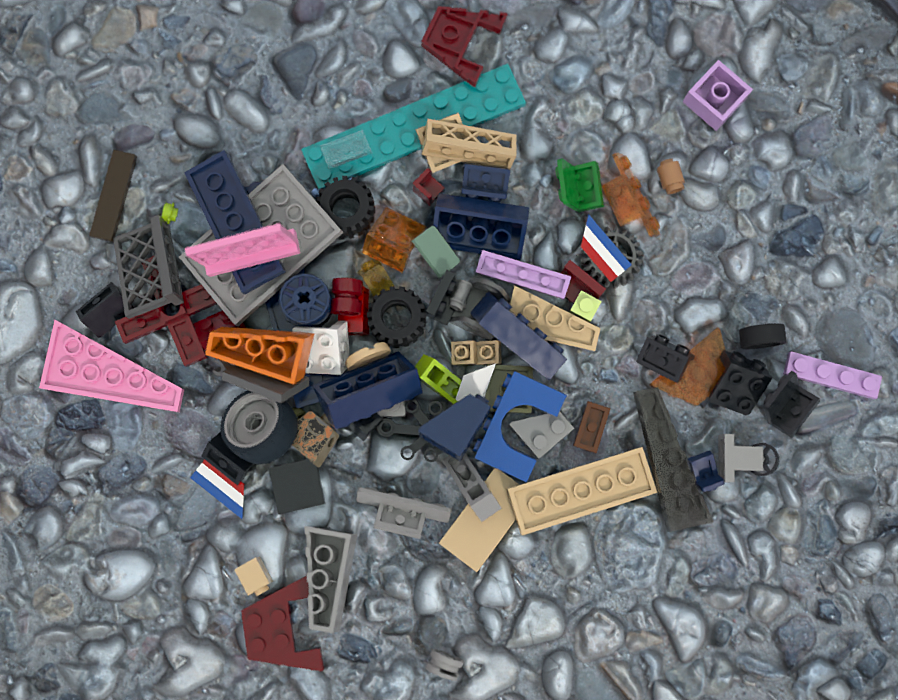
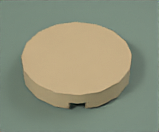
[345,342,391,371]

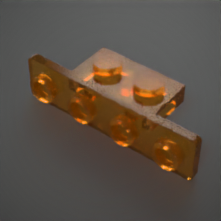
[602,153,660,237]

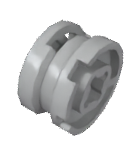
[425,649,463,681]

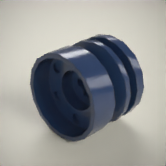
[279,274,333,327]

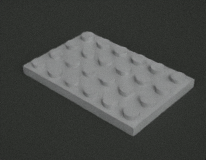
[179,164,344,326]

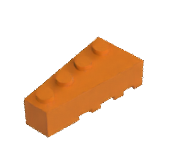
[205,327,315,384]

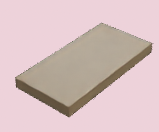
[439,468,520,572]

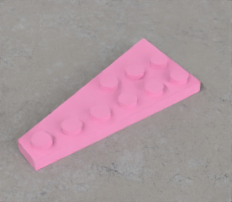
[39,320,184,413]

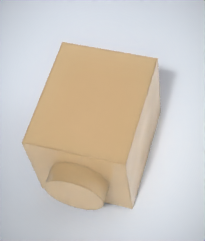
[234,556,273,596]

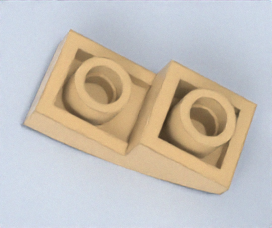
[451,340,502,366]

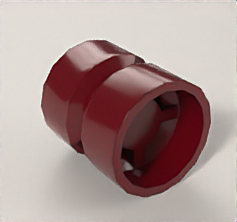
[330,278,363,316]

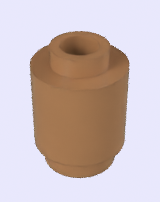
[656,158,685,194]

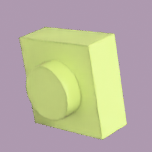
[570,290,602,323]

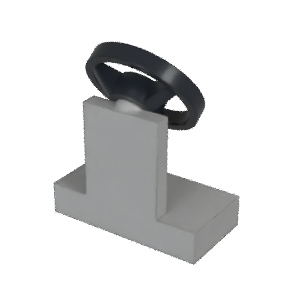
[718,434,779,483]

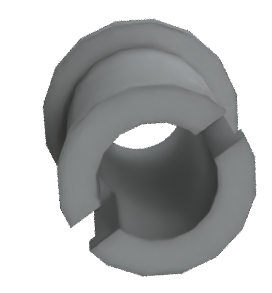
[449,280,473,311]

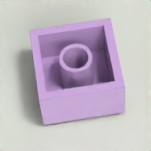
[683,60,753,131]

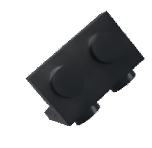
[709,350,773,415]
[763,371,820,438]

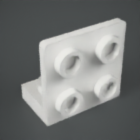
[293,321,350,375]

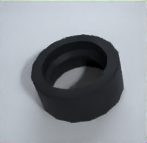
[739,323,787,349]

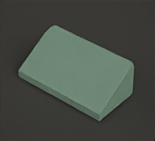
[412,225,460,278]

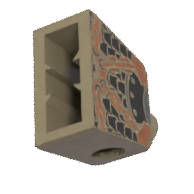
[292,411,339,468]

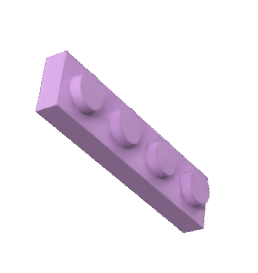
[476,250,571,300]
[783,352,882,399]

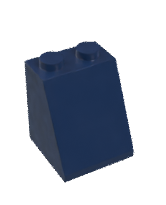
[418,394,491,461]

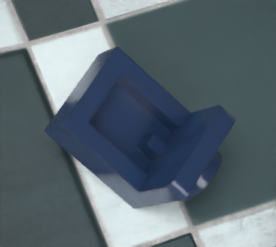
[688,450,725,492]

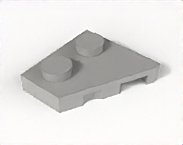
[509,411,574,459]

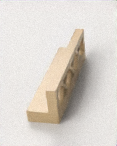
[422,119,516,168]

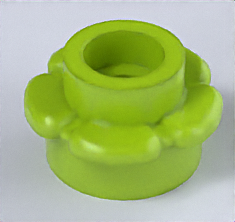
[161,202,179,224]

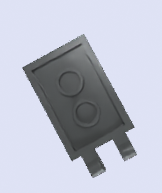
[213,358,309,403]

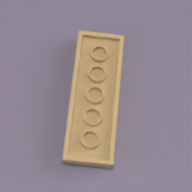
[507,447,657,535]

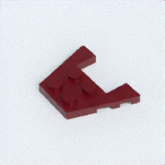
[421,6,508,87]
[241,576,324,671]

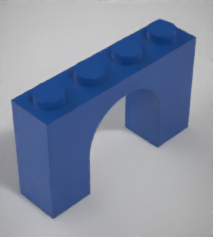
[473,371,567,482]

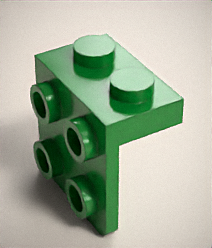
[555,158,604,213]

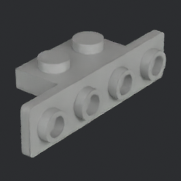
[356,487,452,539]

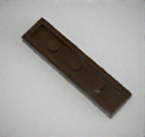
[89,150,137,243]

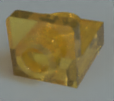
[358,260,394,297]

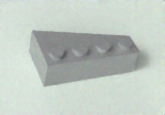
[305,526,357,633]

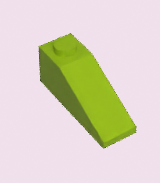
[415,354,462,405]

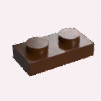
[573,401,610,454]

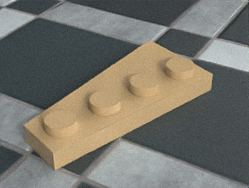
[510,285,601,351]

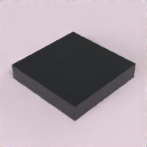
[269,459,326,515]

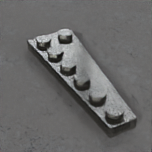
[633,387,713,532]

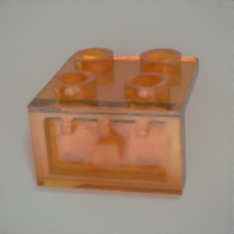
[362,207,426,273]

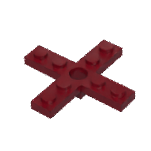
[115,255,217,367]

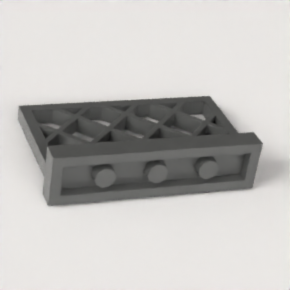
[113,215,184,319]

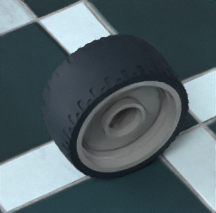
[220,391,298,465]

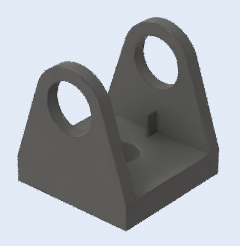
[450,278,511,341]

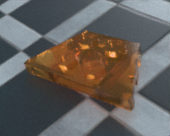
[649,327,726,407]

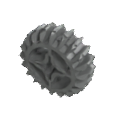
[580,227,643,289]

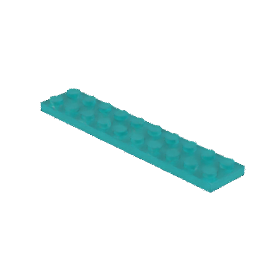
[301,63,526,190]

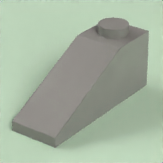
[442,453,502,522]

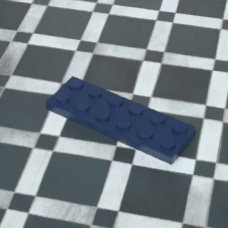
[184,150,286,294]

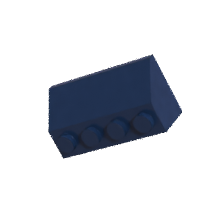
[433,193,530,260]
[313,351,423,429]

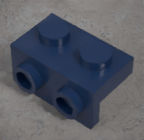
[461,163,510,202]

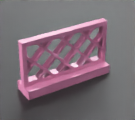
[185,223,301,277]

